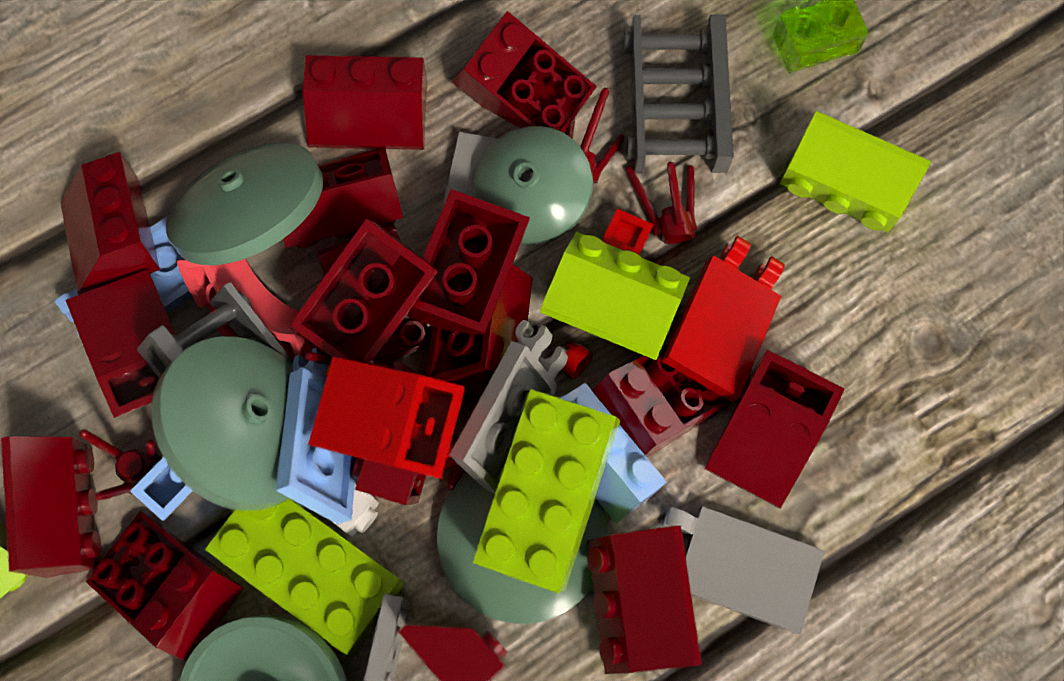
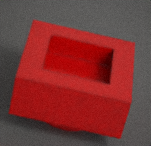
[602,209,653,256]

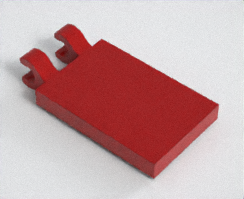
[662,235,785,402]

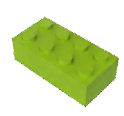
[473,389,620,594]
[205,498,405,655]

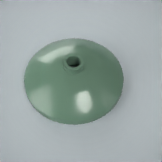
[473,126,593,245]

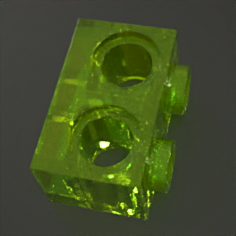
[772,0,869,73]

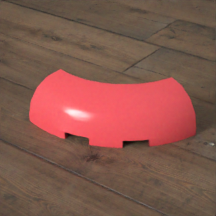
[176,258,323,361]

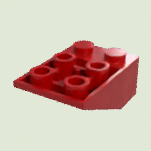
[308,357,465,479]

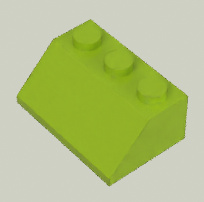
[780,111,931,233]
[540,232,690,360]

